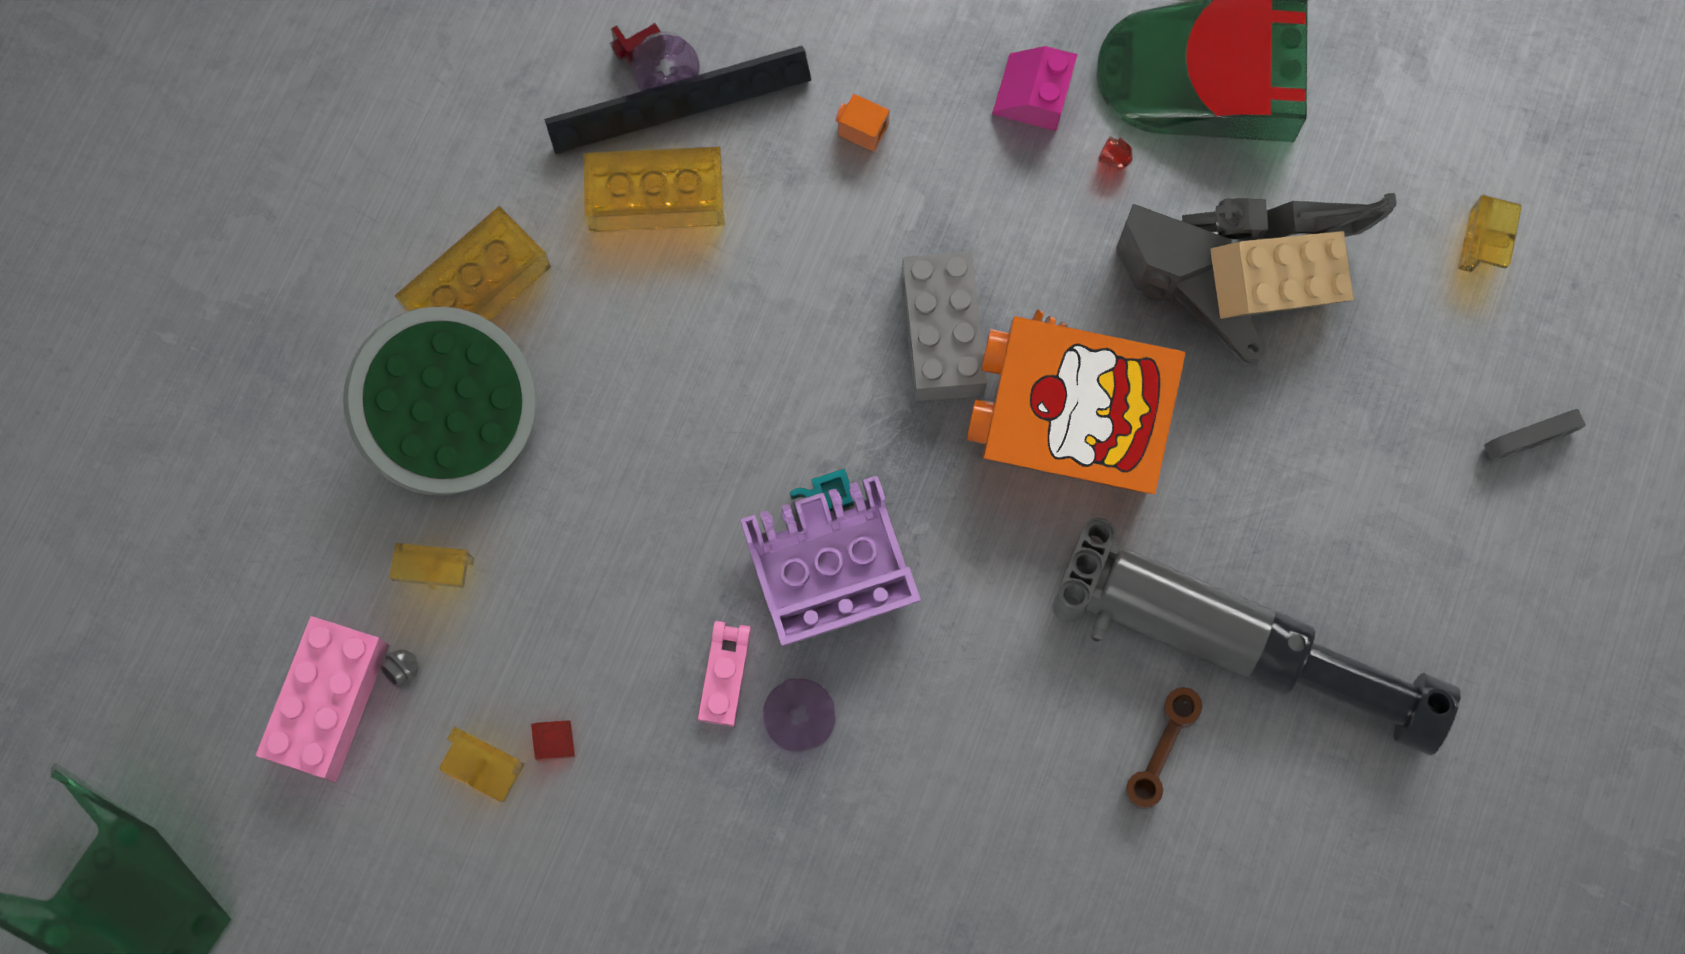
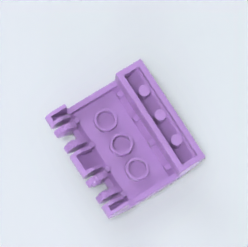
[740,475,921,647]

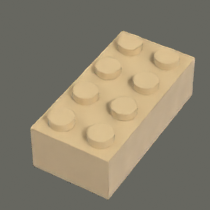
[1210,231,1354,319]

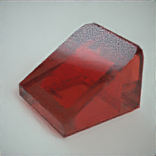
[531,720,575,763]

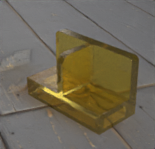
[1458,195,1522,272]
[389,543,474,589]
[440,726,524,802]

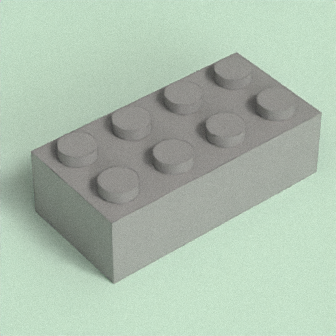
[902,251,987,402]

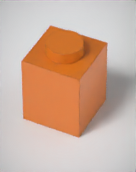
[835,93,890,152]

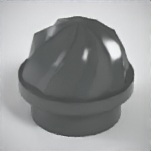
[380,649,418,687]

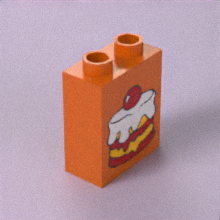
[966,316,1186,494]

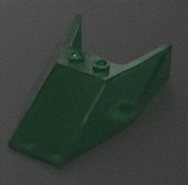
[0,762,231,954]

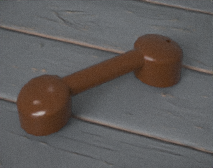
[1126,687,1202,809]

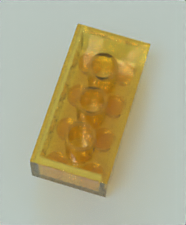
[584,146,725,232]
[395,206,551,321]

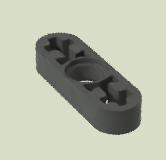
[1484,409,1586,462]

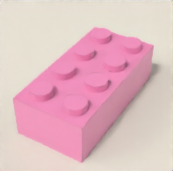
[255,616,389,783]

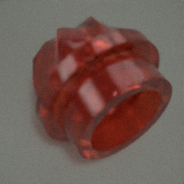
[1098,136,1133,171]

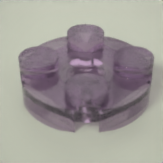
[631,32,700,91]
[763,678,836,753]

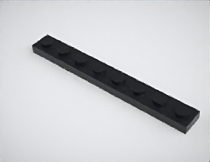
[544,45,812,154]

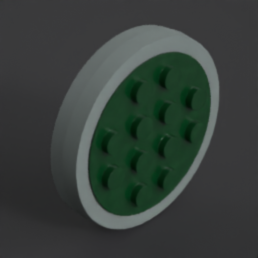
[343,307,536,495]

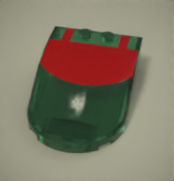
[1096,0,1308,142]

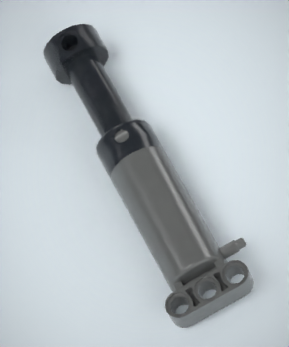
[1052,518,1461,755]

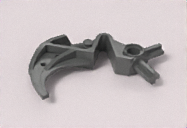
[1181,193,1397,241]

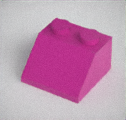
[992,46,1078,131]

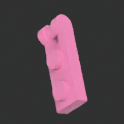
[698,621,751,727]

